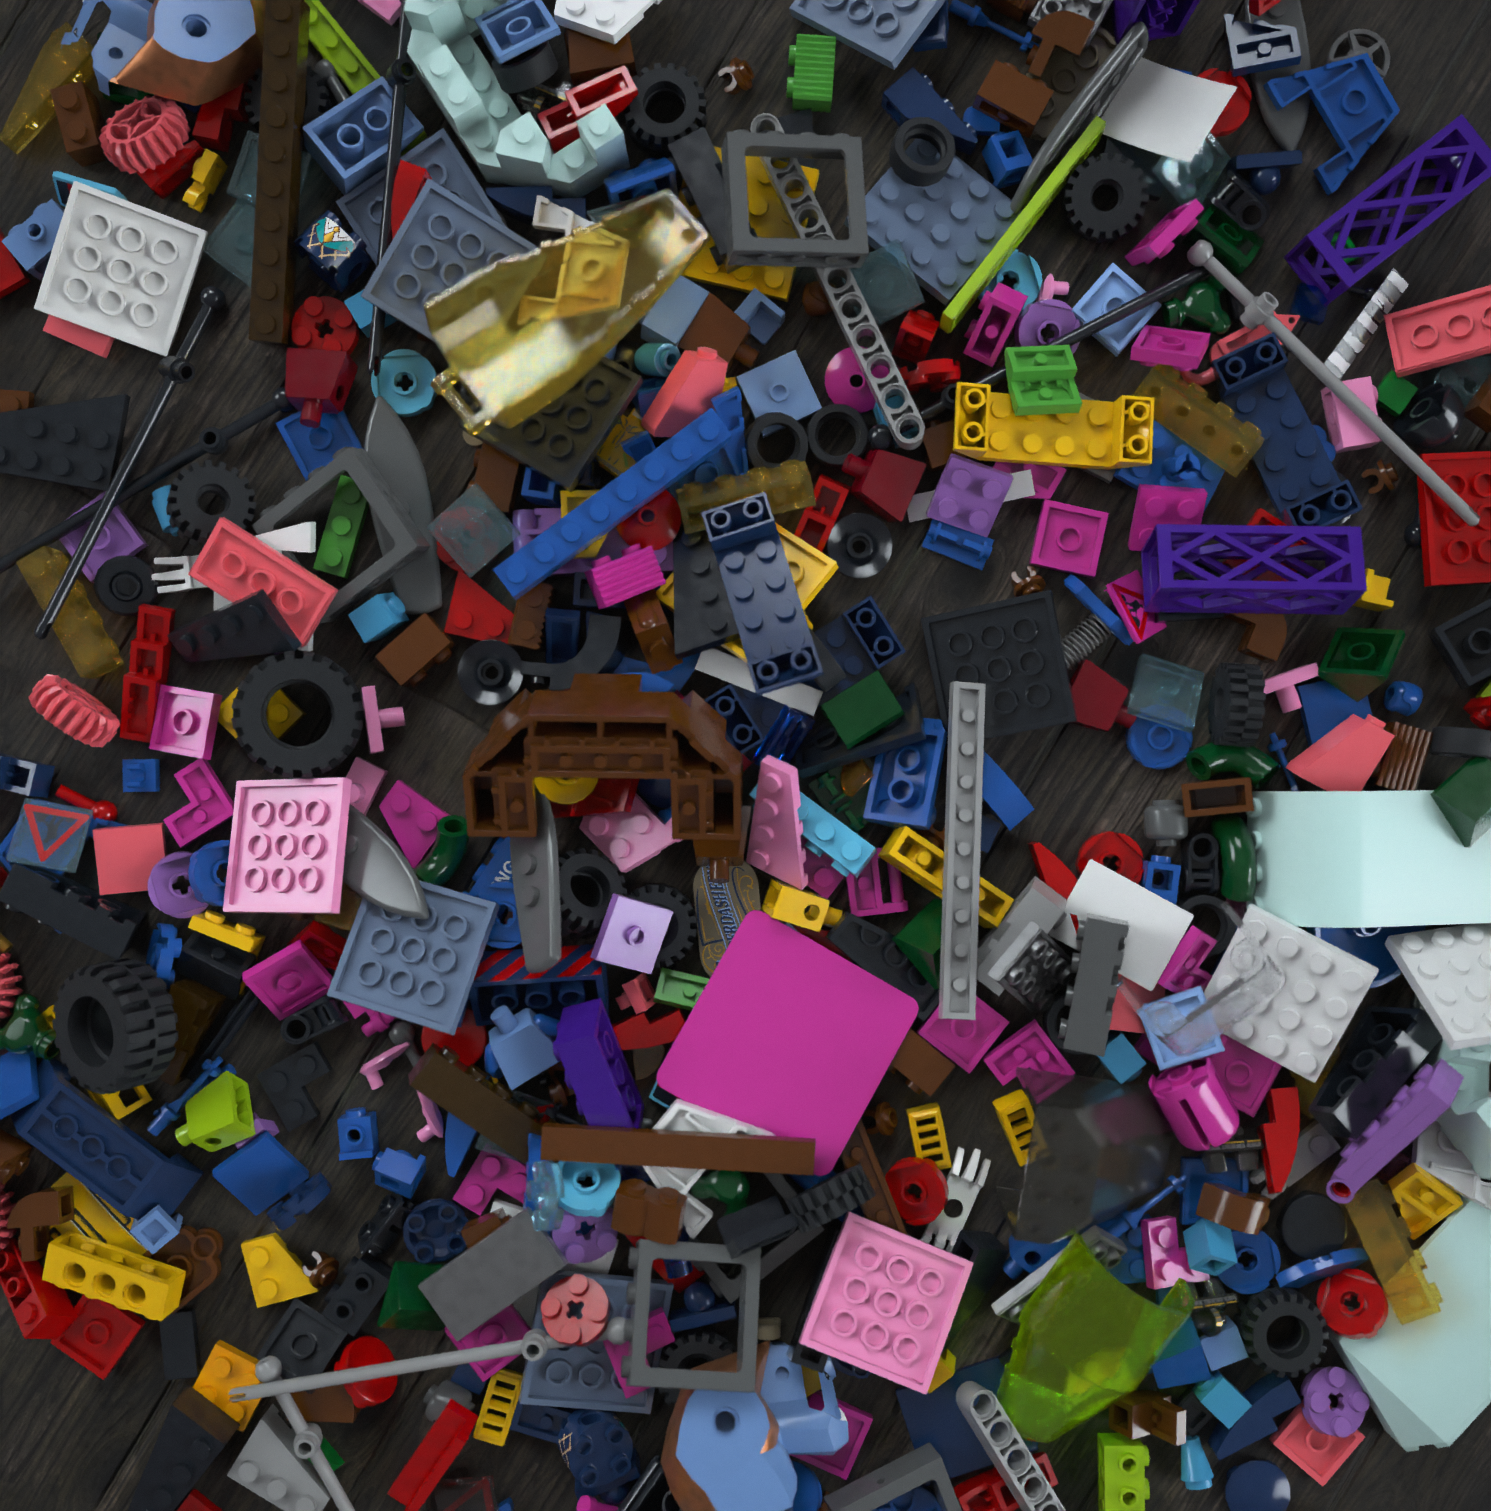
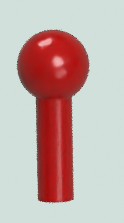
[55,784,118,821]

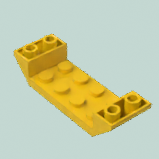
[953,382,1155,470]

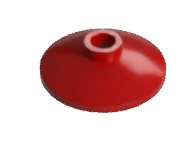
[616,490,681,551]

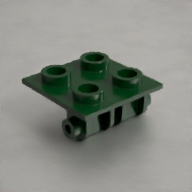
[808,757,874,833]

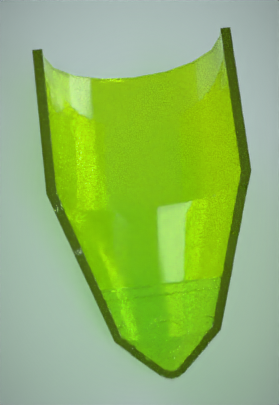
[996,1233,1195,1443]

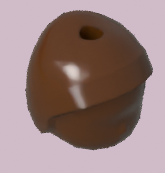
[802,281,836,317]

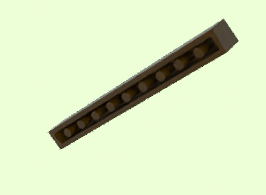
[249,0,310,347]

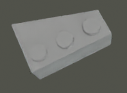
[977,876,1067,996]
[227,1404,331,1511]

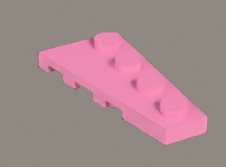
[746,755,808,890]

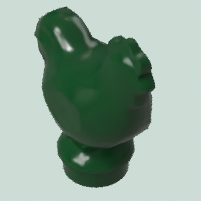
[1161,275,1232,335]
[0,994,60,1060]
[690,1170,750,1217]

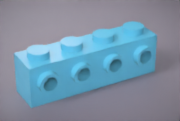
[749,783,877,878]

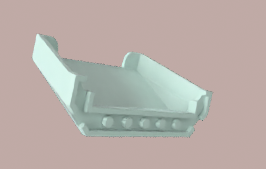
[1324,1191,1491,1452]

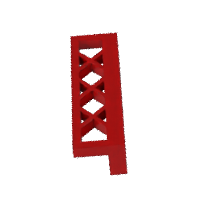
[387,1399,479,1511]

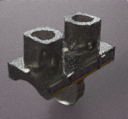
[516,78,576,126]
[1195,1127,1264,1174]
[1170,1278,1239,1337]

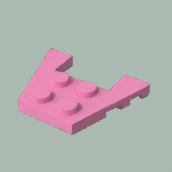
[579,793,683,873]

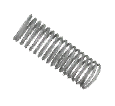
[1062,613,1111,670]

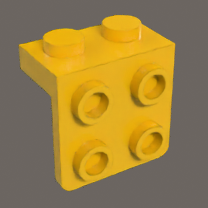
[188,910,266,995]

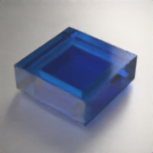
[1289,282,1328,325]

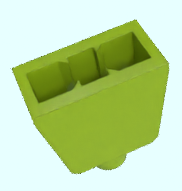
[175,1071,256,1152]

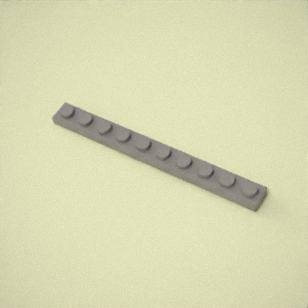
[938,681,986,1020]

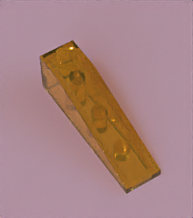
[0,21,95,155]

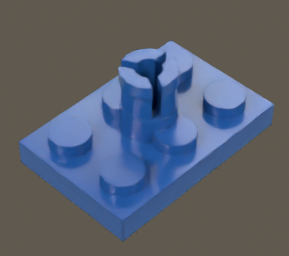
[1113,420,1228,511]

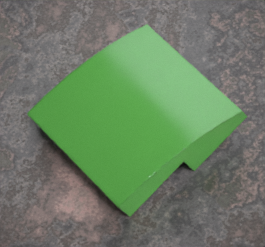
[1004,345,1082,416]

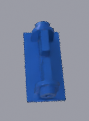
[921,519,994,571]

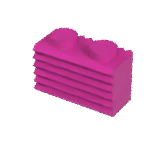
[584,543,666,610]

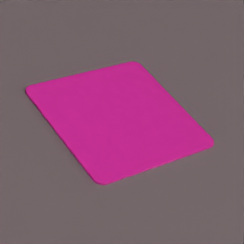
[656,910,919,1176]

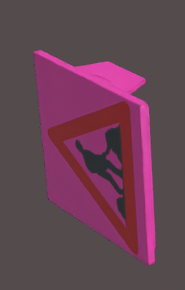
[1104,570,1167,644]

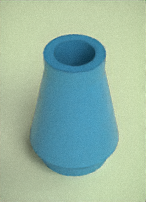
[1181,1435,1214,1490]

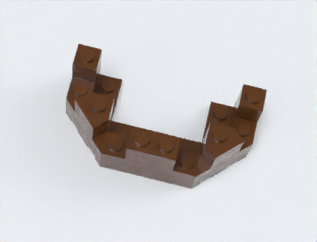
[462,673,743,840]

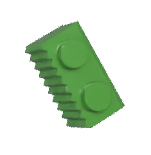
[786,34,836,113]

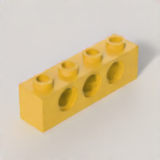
[878,826,1014,928]
[42,1230,186,1322]

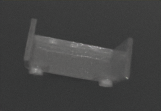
[1117,901,1285,1057]

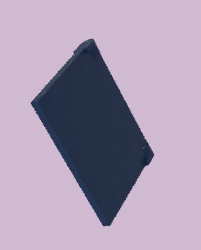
[895,1356,1039,1487]

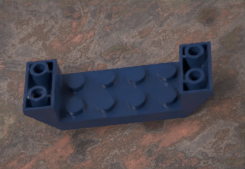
[1211,332,1363,526]
[701,492,824,696]
[704,596,906,754]
[10,1058,204,1220]

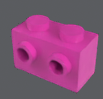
[963,282,1028,368]

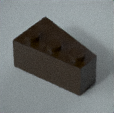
[158,978,227,1086]

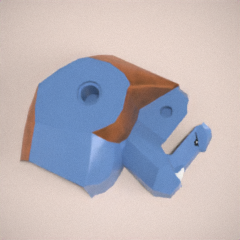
[60,0,266,106]
[661,1340,849,1511]

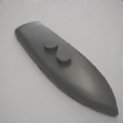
[1244,0,1311,151]
[1010,21,1149,213]
[364,396,443,615]
[289,777,429,920]
[510,786,561,973]

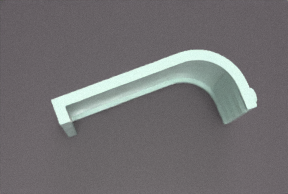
[1246,790,1491,928]

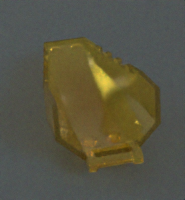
[423,188,710,436]

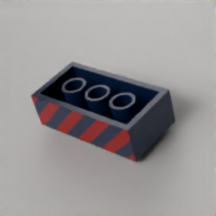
[469,944,609,1026]

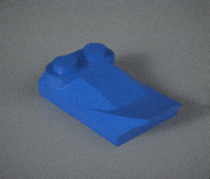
[863,718,947,831]

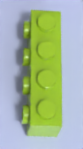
[1097,1433,1150,1511]

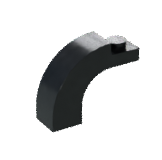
[520,614,632,691]

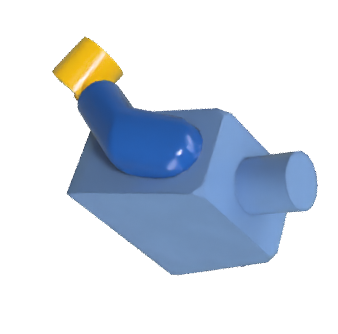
[485,1005,560,1090]

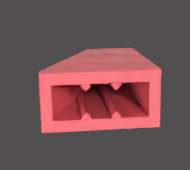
[641,347,728,438]
[1286,714,1395,791]

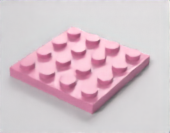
[223,777,352,914]
[798,1211,974,1395]

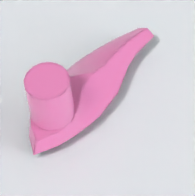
[1036,273,1069,302]
[360,1042,410,1090]
[417,1091,444,1142]

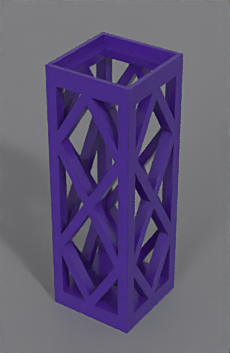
[1283,114,1491,308]
[1141,524,1367,615]

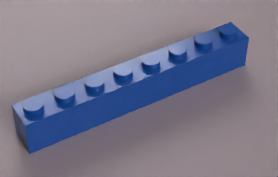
[493,408,732,600]

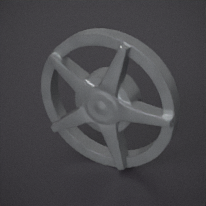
[1327,29,1390,79]

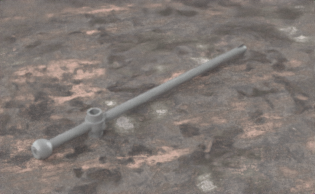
[1187,240,1480,526]
[228,1317,626,1402]
[255,1356,355,1511]

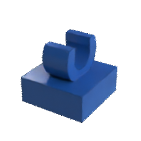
[122,759,160,792]

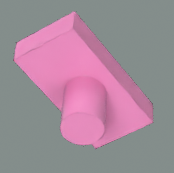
[1263,663,1319,713]
[360,685,405,754]
[346,757,388,816]

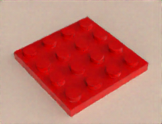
[1417,451,1491,587]

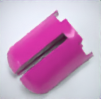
[1148,1056,1239,1151]

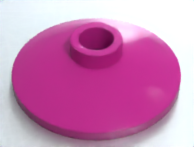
[825,346,889,413]

